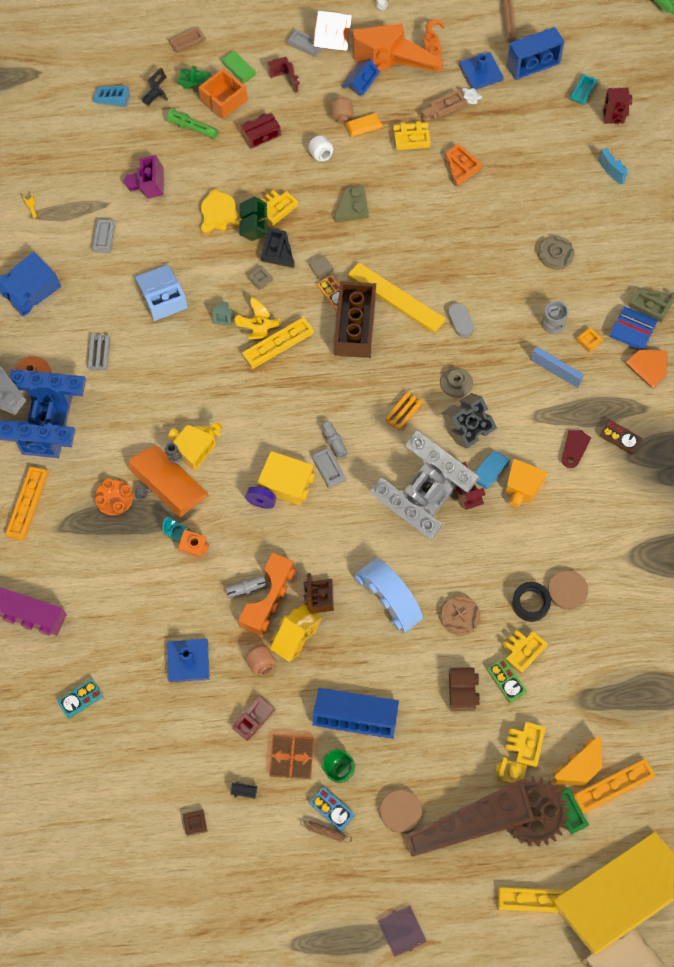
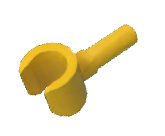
[23,194,37,218]

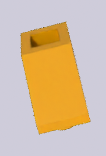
[552,736,602,786]

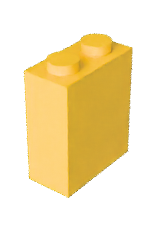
[257,451,316,506]

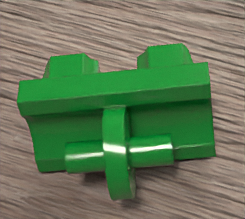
[178,66,211,89]

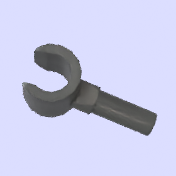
[136,485,152,499]

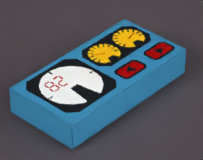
[310,787,355,832]

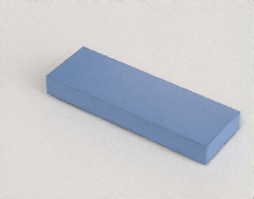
[531,347,584,388]

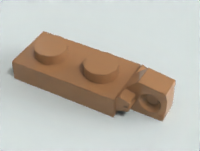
[421,89,467,122]

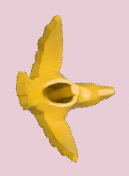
[234,297,280,339]

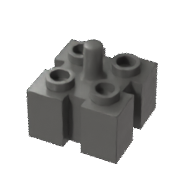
[442,393,497,448]

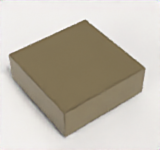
[309,255,333,279]
[247,266,273,290]

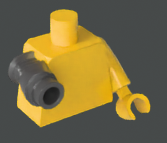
[165,422,224,471]

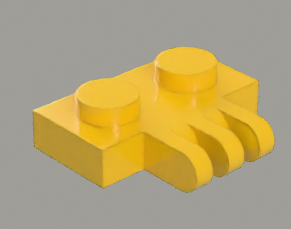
[261,190,299,226]
[502,630,548,674]
[504,722,546,768]

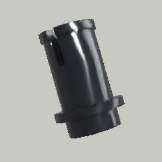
[230,781,258,799]

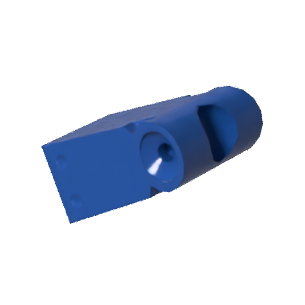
[0,252,62,316]

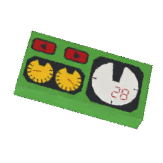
[487,658,527,703]

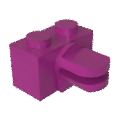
[124,155,164,199]

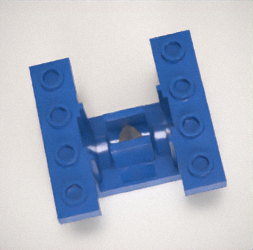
[0,369,86,459]

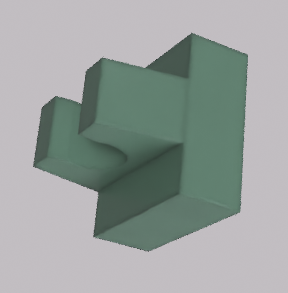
[212,301,233,326]

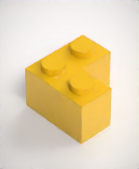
[270,605,323,662]

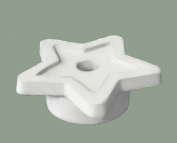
[462,88,482,104]

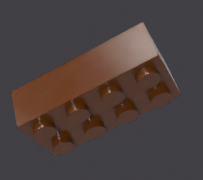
[334,281,376,358]

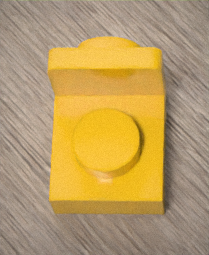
[495,757,527,784]

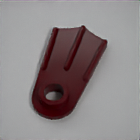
[562,430,591,468]

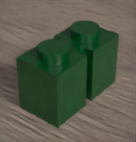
[239,196,267,241]

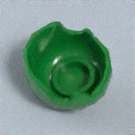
[322,749,355,784]

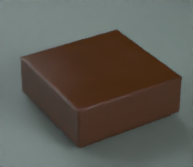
[183,810,208,836]

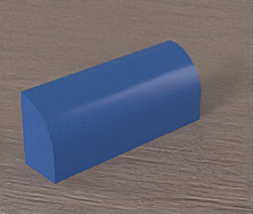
[312,688,399,739]

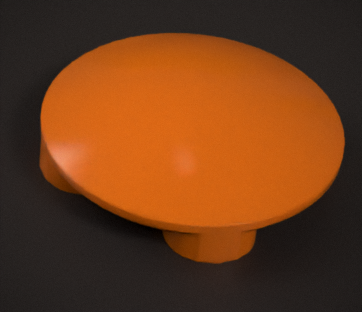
[94,479,133,515]

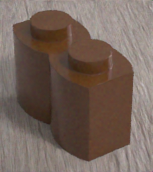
[449,667,480,711]

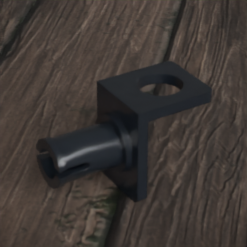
[141,68,168,106]

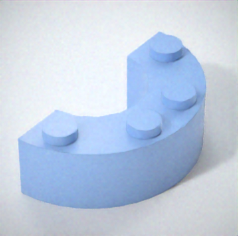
[354,558,423,634]

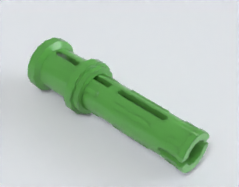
[167,108,218,139]

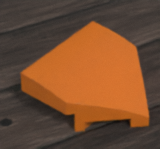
[626,350,667,389]

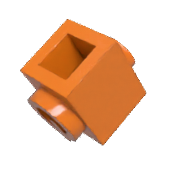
[178,530,209,559]

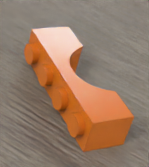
[238,552,296,636]

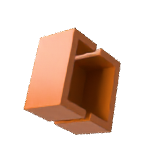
[198,68,248,120]

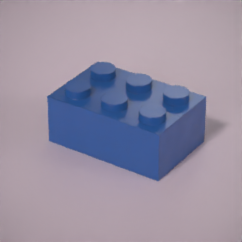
[507,27,564,80]

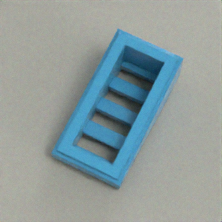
[93,86,130,107]

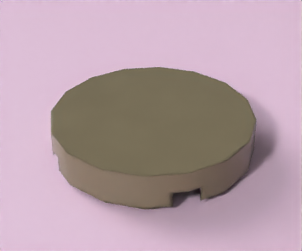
[538,236,575,270]

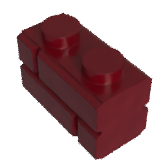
[241,112,281,149]

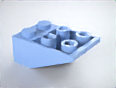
[135,265,188,321]

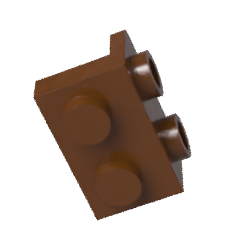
[304,573,334,614]

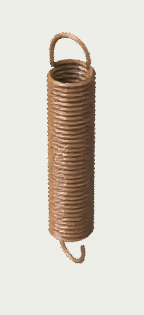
[300,821,352,843]

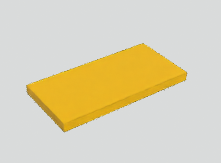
[553,832,674,956]

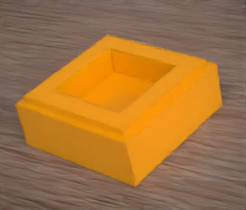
[576,327,603,352]

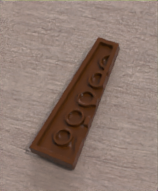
[406,779,535,857]

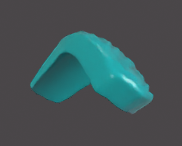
[161,516,190,543]

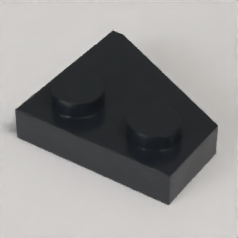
[260,228,295,268]

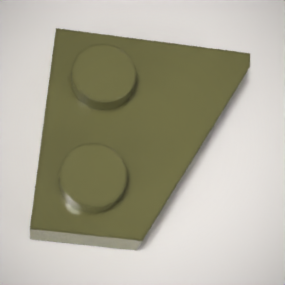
[335,186,369,222]
[629,289,674,322]

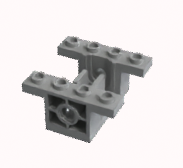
[369,430,480,540]

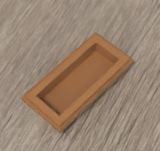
[169,27,206,53]

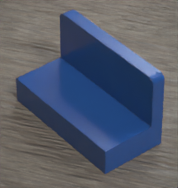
[341,59,380,96]

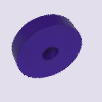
[245,487,277,509]

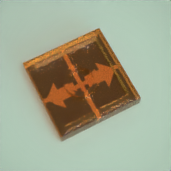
[269,734,314,779]

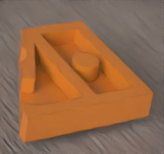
[446,143,482,187]

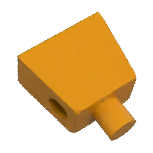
[505,459,548,508]

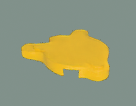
[201,189,242,234]

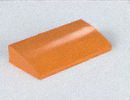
[128,445,209,518]

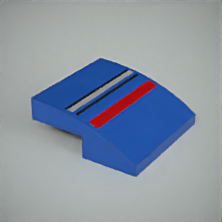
[609,306,658,350]

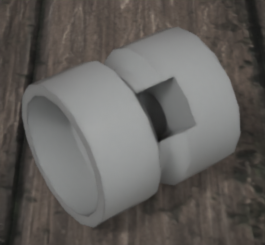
[542,301,569,334]

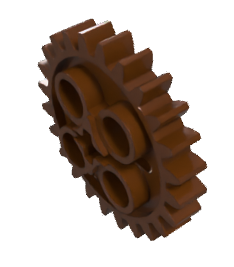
[507,777,570,847]

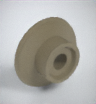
[440,368,473,398]

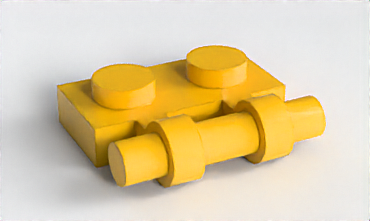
[393,121,431,150]

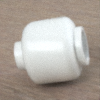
[308,135,333,162]

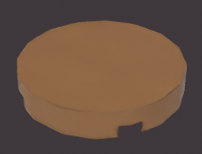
[548,570,588,610]
[440,596,480,635]
[380,790,422,833]

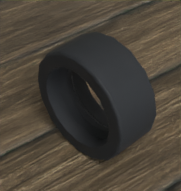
[512,582,551,622]

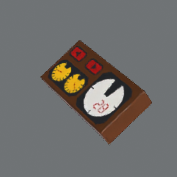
[599,419,642,455]

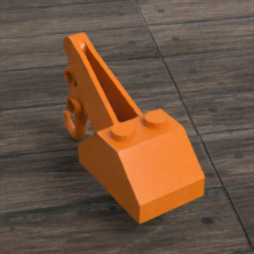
[353,19,445,72]

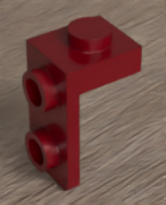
[267,56,300,93]

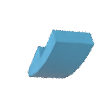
[599,148,628,184]
[475,451,510,489]

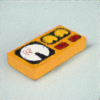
[317,275,340,311]

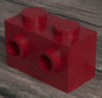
[602,88,632,124]

